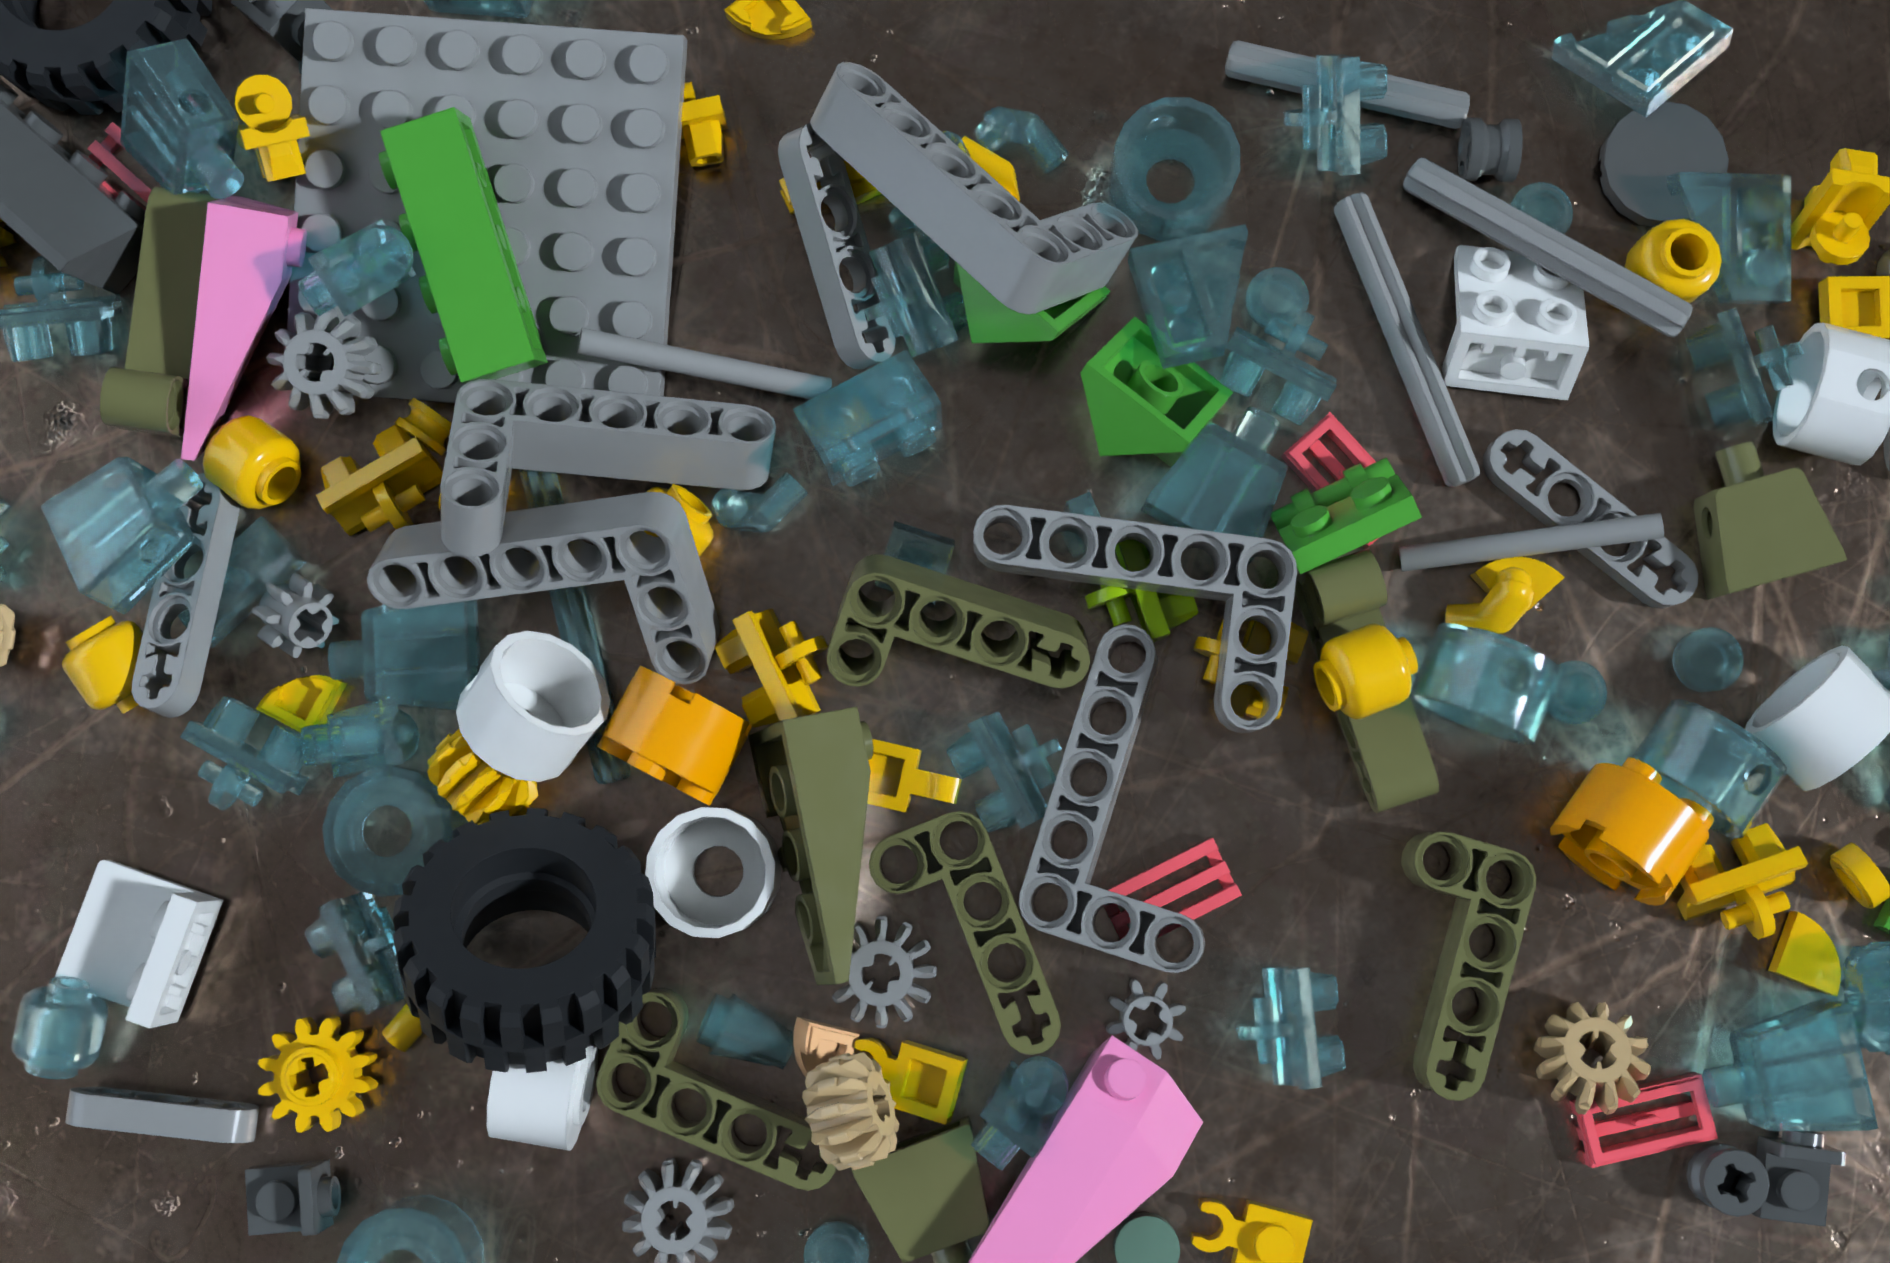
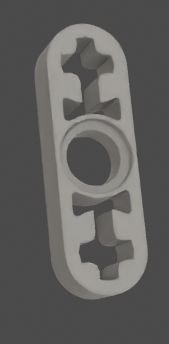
[65,1087,259,1143]

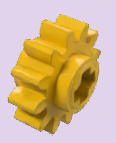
[258,1016,378,1133]

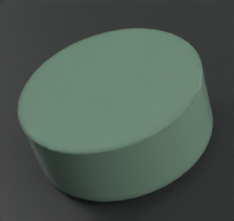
[1113,1212,1180,1263]

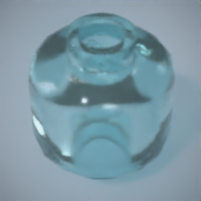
[11,976,108,1079]

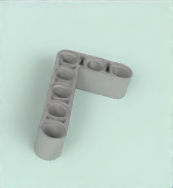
[810,62,1138,314]
[440,379,776,557]
[367,492,720,684]
[973,505,1297,733]
[1019,624,1205,973]

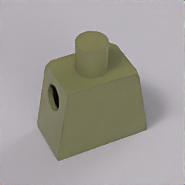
[1693,441,1847,600]
[851,1116,990,1263]

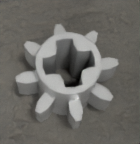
[252,573,339,658]
[1105,978,1186,1060]

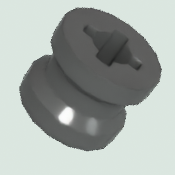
[1458,117,1523,182]
[1686,1142,1770,1217]

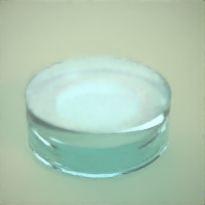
[1672,627,1744,693]

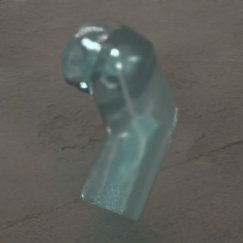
[975,106,1069,173]
[711,471,809,533]

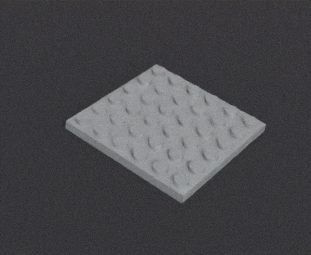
[287,8,688,403]

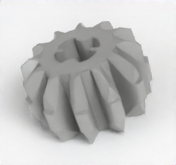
[266,308,383,419]
[832,916,937,1028]
[622,1158,734,1263]

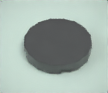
[1599,101,1729,227]

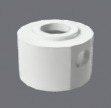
[1773,322,1890,466]
[456,630,610,782]
[1744,645,1890,791]
[645,807,782,938]
[486,1043,598,1151]

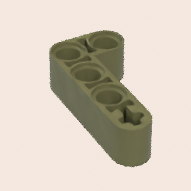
[100,187,223,438]
[1295,549,1439,813]
[827,554,1090,689]
[869,811,1061,1055]
[1401,832,1536,1101]
[596,988,836,1191]

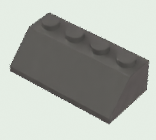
[0,79,146,295]

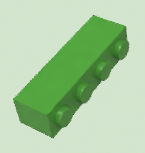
[379,107,548,384]

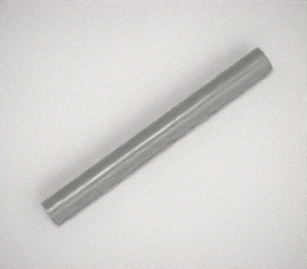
[577,328,832,403]
[1399,513,1664,572]

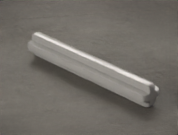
[1225,40,1470,129]

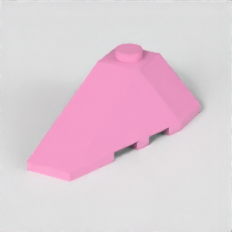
[181,195,307,461]
[968,1035,1203,1263]

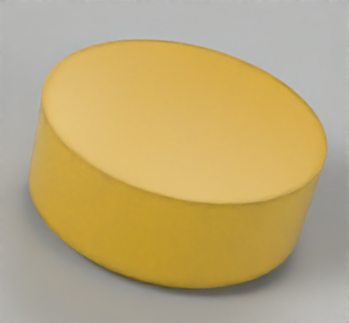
[1830,842,1890,909]

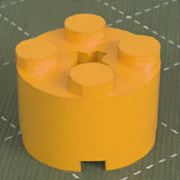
[597,666,753,806]
[1550,757,1714,906]

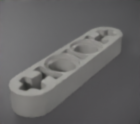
[778,123,896,369]
[1483,429,1698,609]
[131,473,240,718]

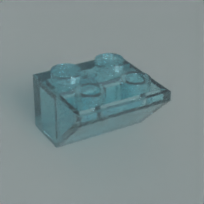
[793,350,942,487]

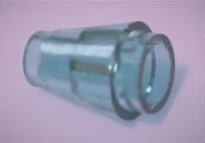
[696,993,794,1070]

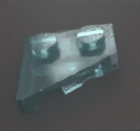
[1552,0,1733,118]
[1667,172,1791,304]
[1128,224,1248,369]

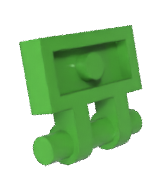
[1269,458,1422,575]

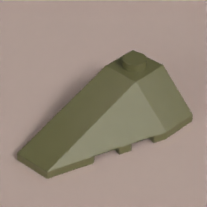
[748,707,873,985]

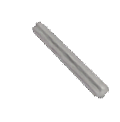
[1403,158,1693,338]
[1334,192,1480,487]

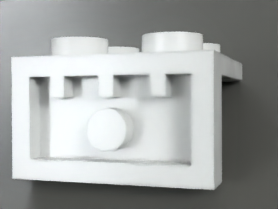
[1442,245,1589,400]
[55,860,223,1029]

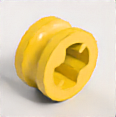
[395,398,452,456]

